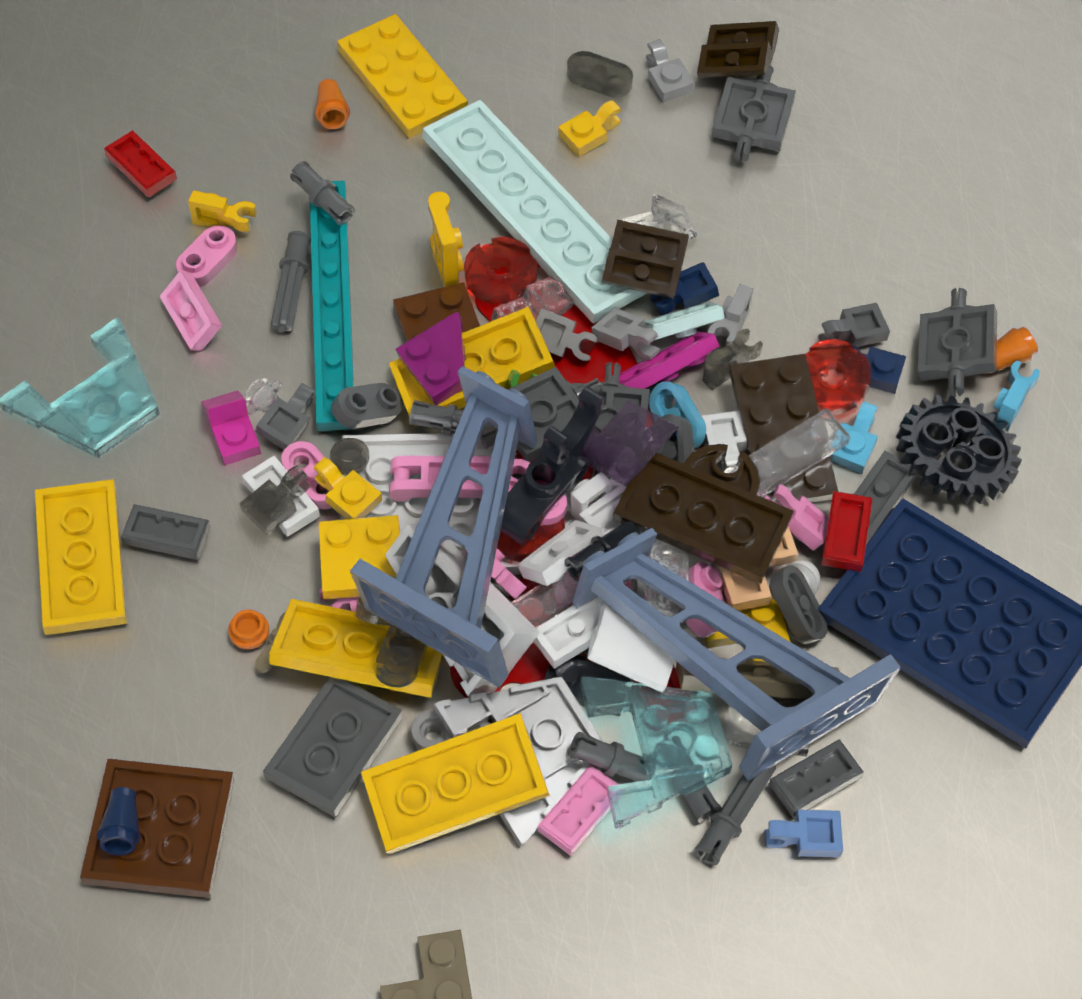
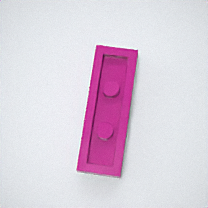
[619,332,720,389]

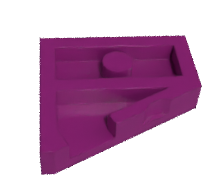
[395,312,466,405]

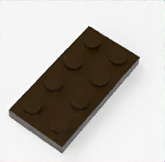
[729,353,839,503]

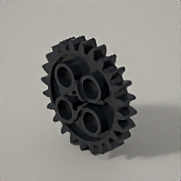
[896,395,1022,504]

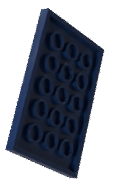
[818,498,1082,748]

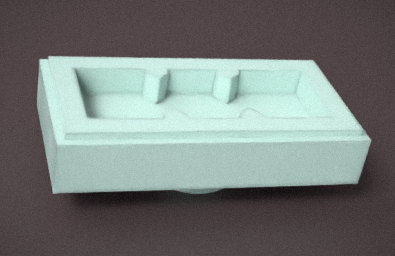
[644,302,725,340]

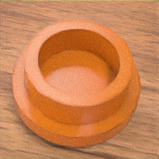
[228,609,270,649]

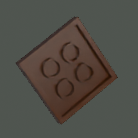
[80,759,235,898]

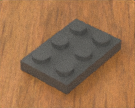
[263,677,403,817]

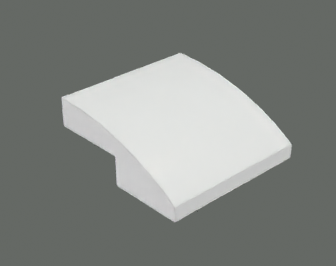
[587,600,682,693]

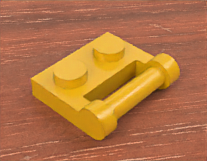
[428,191,464,287]

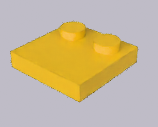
[319,515,400,599]

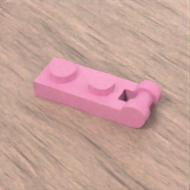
[389,456,491,502]

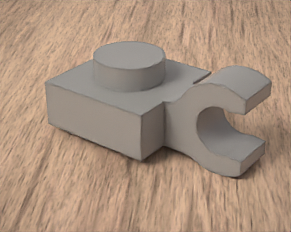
[646,39,695,102]
[708,284,754,351]
[592,308,660,360]

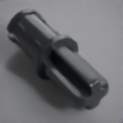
[564,521,641,582]

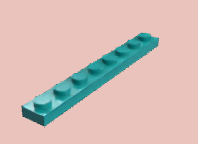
[310,180,356,431]

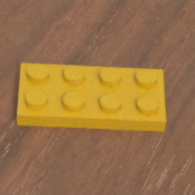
[337,13,468,139]
[389,306,555,427]
[35,479,127,635]
[269,599,444,698]
[361,713,550,855]

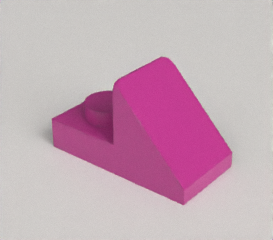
[201,390,261,466]

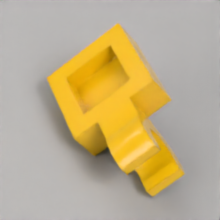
[558,100,621,157]
[188,190,257,232]
[313,457,382,519]

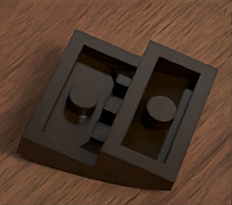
[697,21,779,78]
[602,219,689,299]

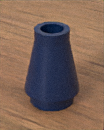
[97,787,141,855]

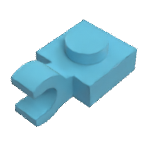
[993,360,1040,431]
[829,401,878,474]

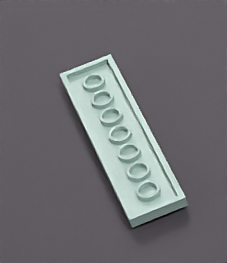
[423,100,647,323]

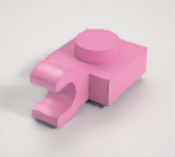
[764,484,829,551]

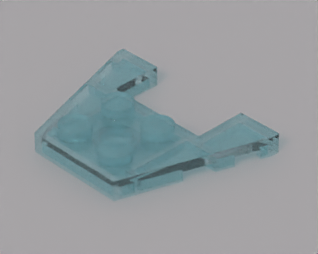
[0,318,160,458]
[580,677,733,829]

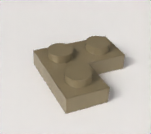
[380,929,472,999]

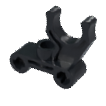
[500,386,604,546]

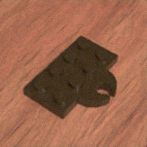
[613,444,794,584]

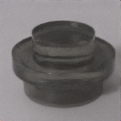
[330,438,370,475]

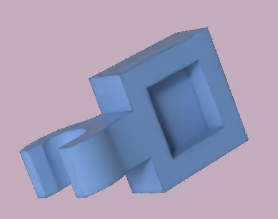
[765,810,843,857]

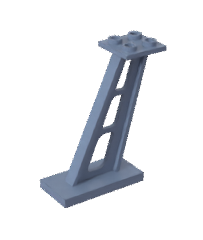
[350,366,538,688]
[572,528,901,781]

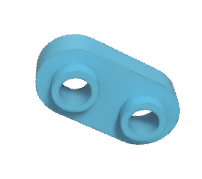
[649,381,706,450]

